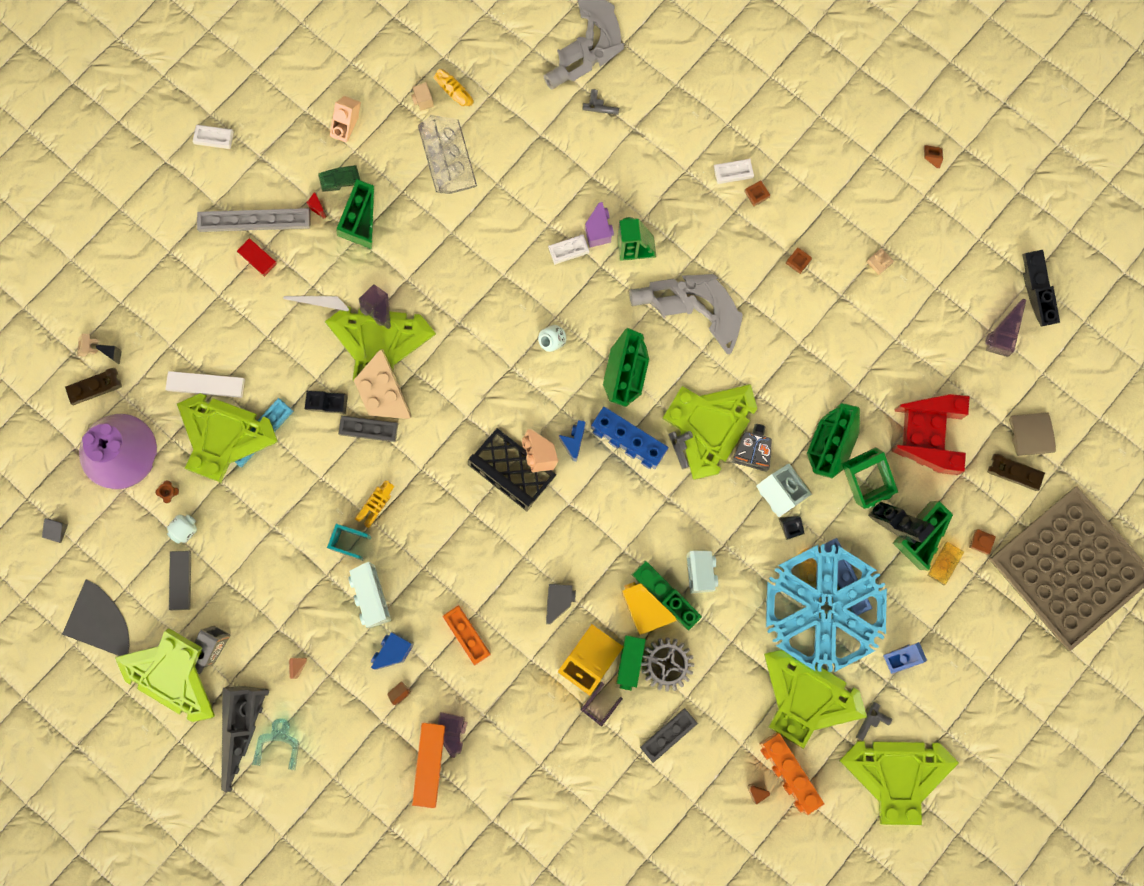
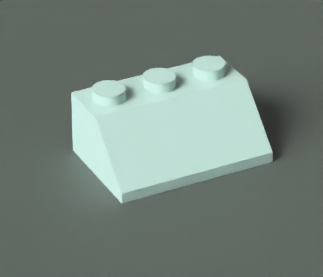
[348,562,391,628]

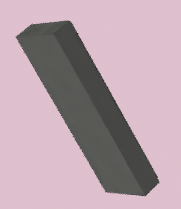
[338,416,399,443]
[169,551,191,610]
[640,708,698,763]

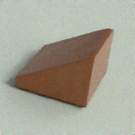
[387,682,411,705]

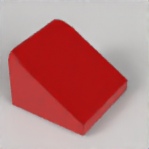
[307,192,327,219]

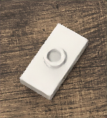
[193,125,234,149]
[714,159,754,184]
[548,235,590,265]

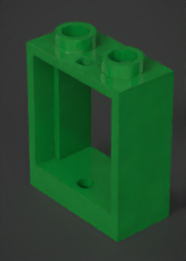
[842,447,898,509]
[616,636,646,691]

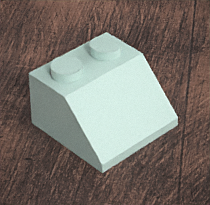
[756,464,812,517]
[686,551,718,594]

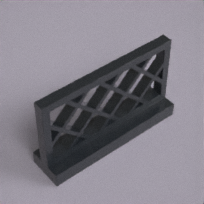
[468,428,557,512]

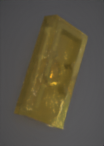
[927,542,964,585]

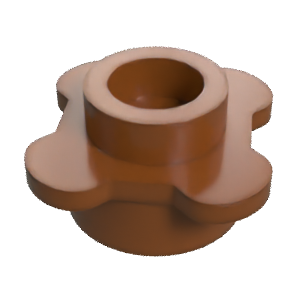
[155,480,179,503]

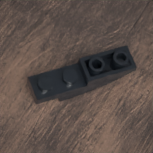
[1022,250,1060,327]
[868,502,935,544]

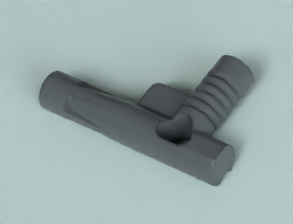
[583,89,619,115]
[668,431,693,470]
[856,702,892,741]

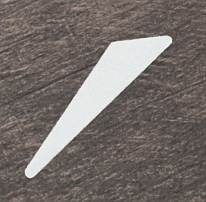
[283,296,349,311]

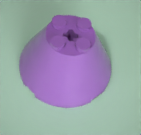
[79,414,157,489]

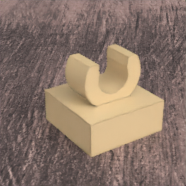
[867,248,894,275]
[77,334,99,357]

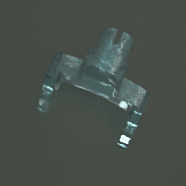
[252,719,299,771]

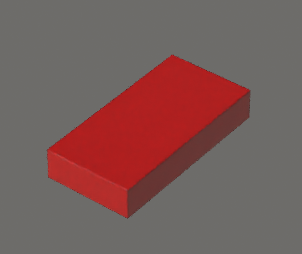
[237,238,277,277]

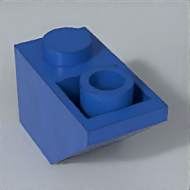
[371,633,414,670]

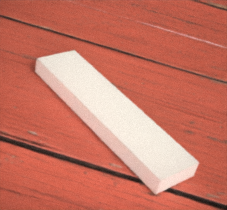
[165,371,245,398]

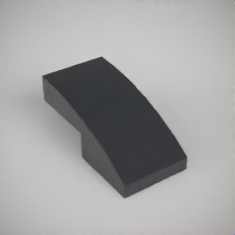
[304,391,348,414]

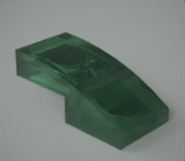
[318,165,360,192]

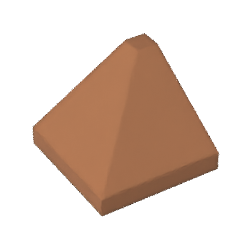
[289,658,307,679]

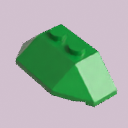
[603,328,649,407]
[807,403,860,479]

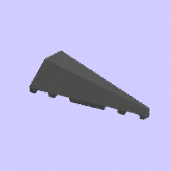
[221,686,269,792]

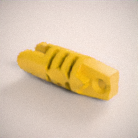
[434,69,474,106]
[355,480,394,528]

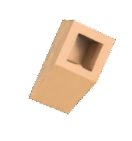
[330,96,361,142]
[522,429,558,472]

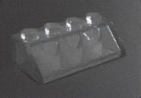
[418,115,477,194]

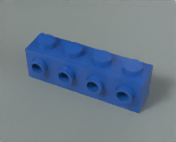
[591,407,669,469]

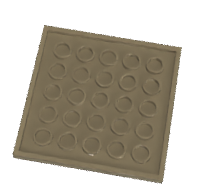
[989,486,1144,651]

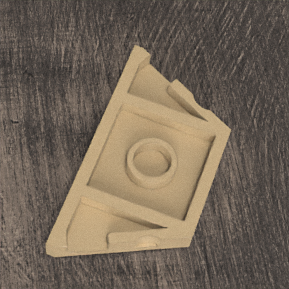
[354,349,412,419]

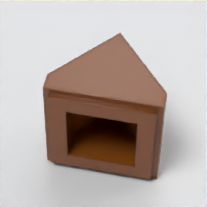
[747,784,770,805]

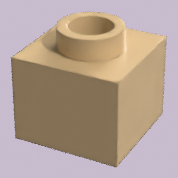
[411,83,434,111]

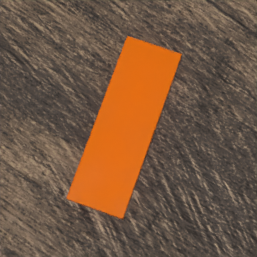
[442,605,491,666]

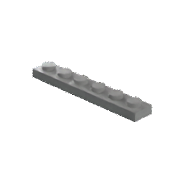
[197,208,310,232]

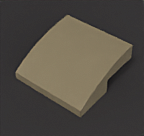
[1009,412,1056,456]

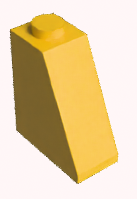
[622,582,677,636]

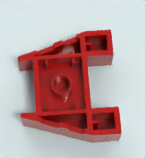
[891,394,970,475]

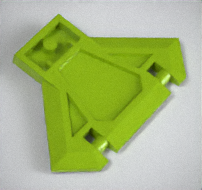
[325,307,436,381]
[662,384,757,480]
[177,393,278,483]
[115,628,215,722]
[764,650,867,749]
[839,741,959,825]

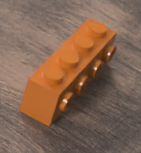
[759,733,824,815]

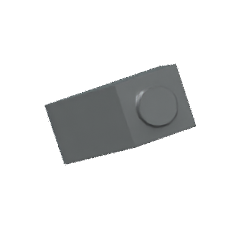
[546,584,576,625]

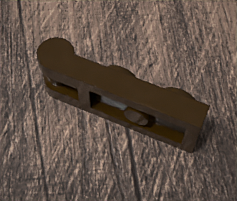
[65,368,122,406]
[987,454,1045,491]

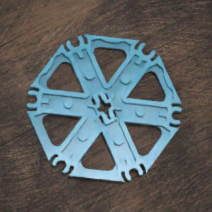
[766,544,887,672]

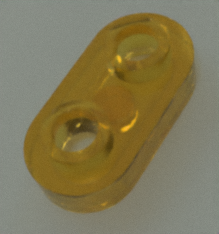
[798,549,817,587]

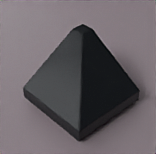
[779,516,805,540]

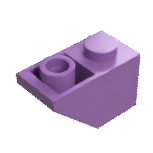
[585,202,614,248]

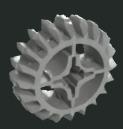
[641,637,694,692]

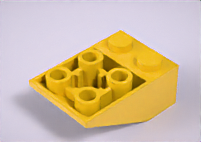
[558,624,623,696]

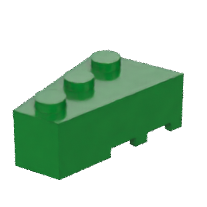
[336,179,374,249]
[617,217,656,261]
[893,501,953,571]

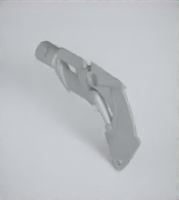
[544,0,624,90]
[629,274,743,354]

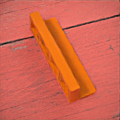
[412,723,445,808]

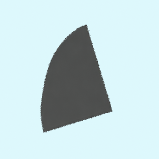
[62,579,129,656]

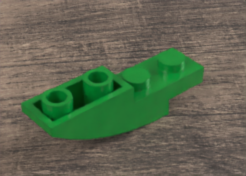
[631,560,702,631]

